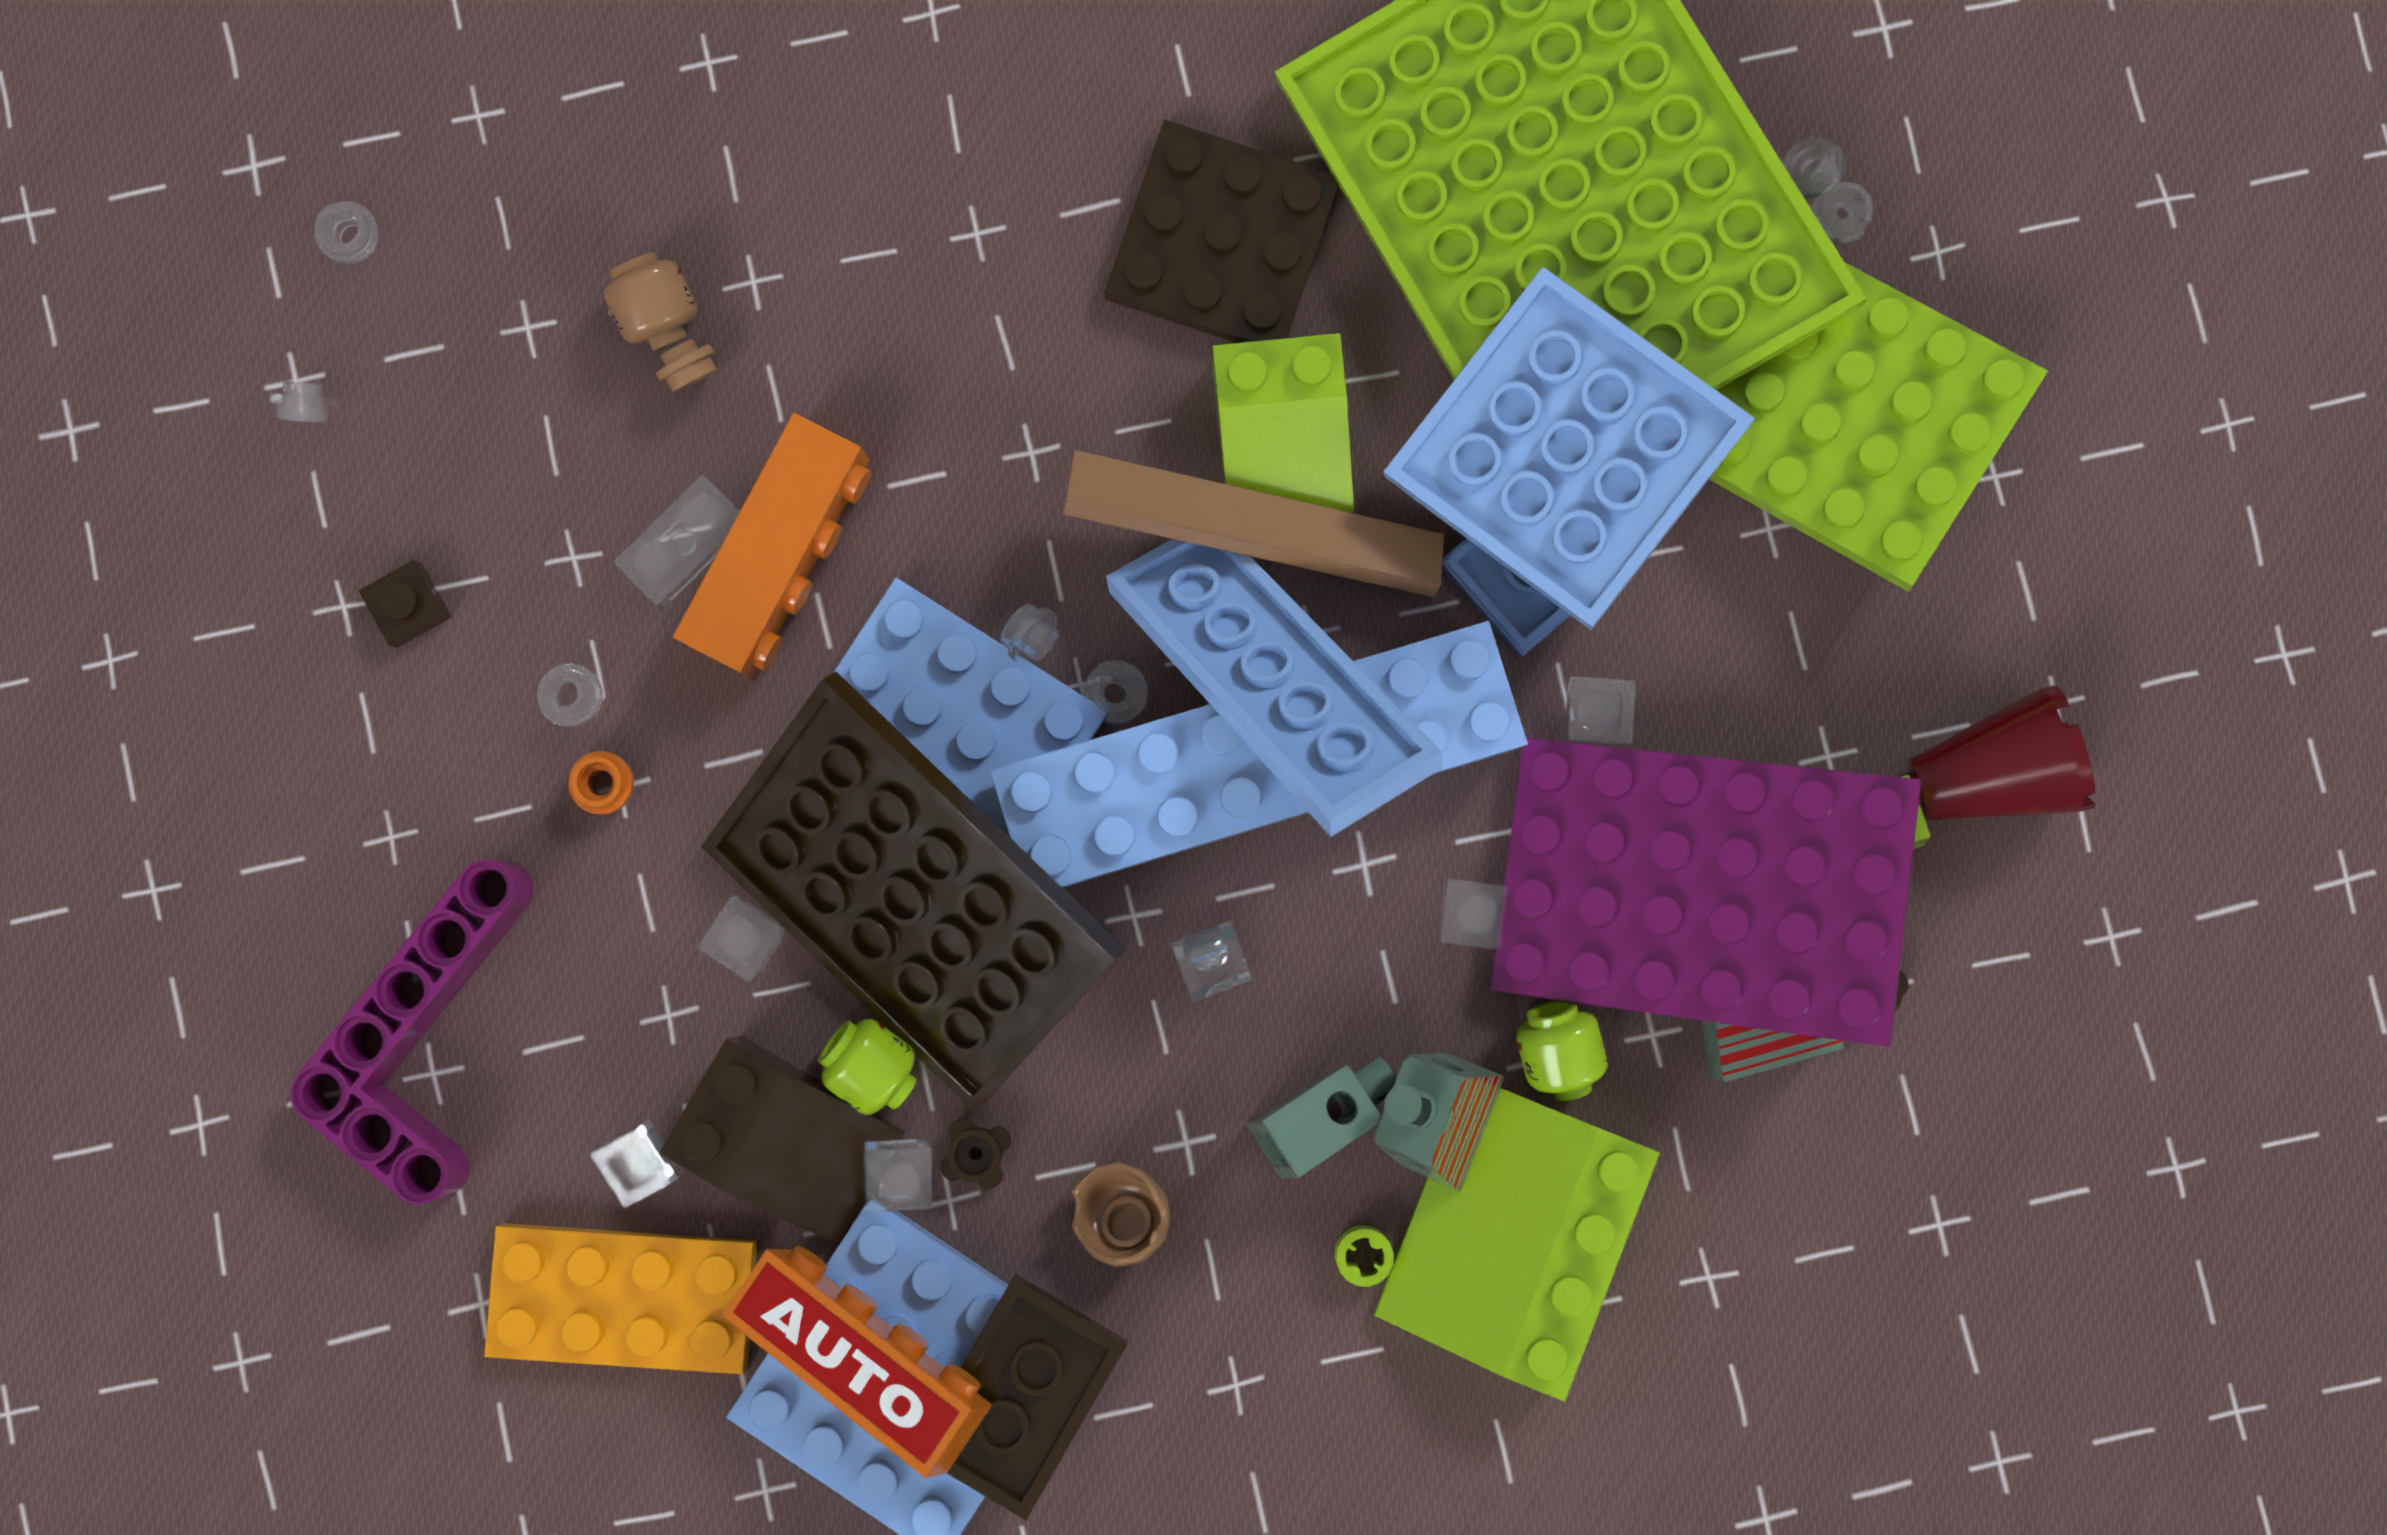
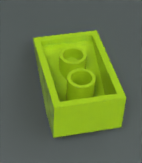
[1212,333,1354,513]

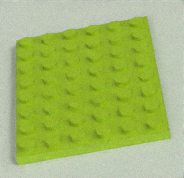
[1275,0,1867,390]

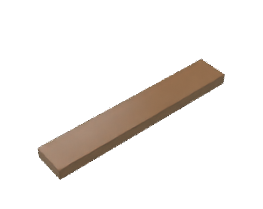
[1062,450,1444,597]

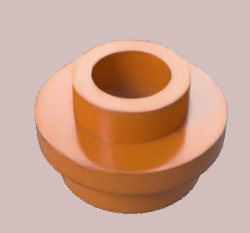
[568,751,634,815]

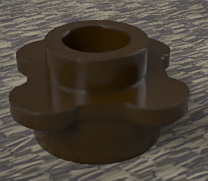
[940,1118,1011,1189]

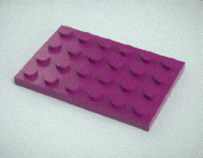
[1491,738,1922,1047]

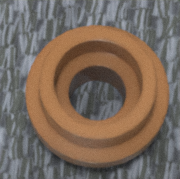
[655,339,717,393]

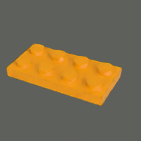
[484,1223,758,1374]

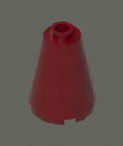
[1899,685,2096,820]

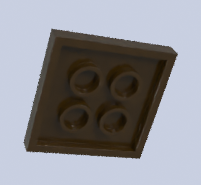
[1104,119,1339,343]

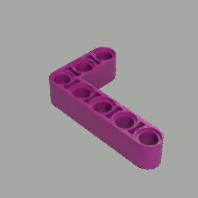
[290,859,534,1205]

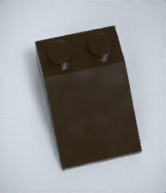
[659,1036,906,1245]

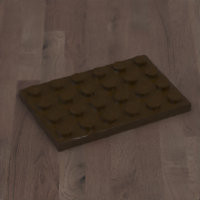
[701,671,1126,1112]

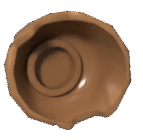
[1071,1162,1170,1267]

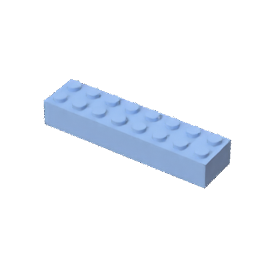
[990,621,1528,888]

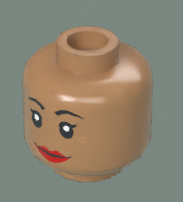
[603,252,698,352]

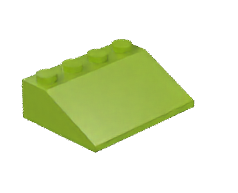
[1373,1088,1660,1402]

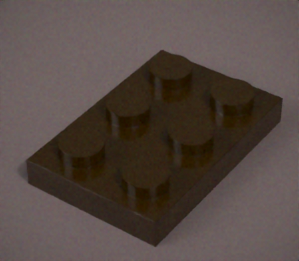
[947,1274,1128,1521]

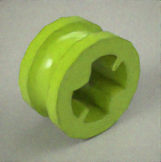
[1334,1224,1394,1287]

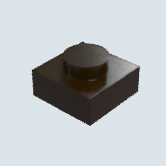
[359,560,452,648]

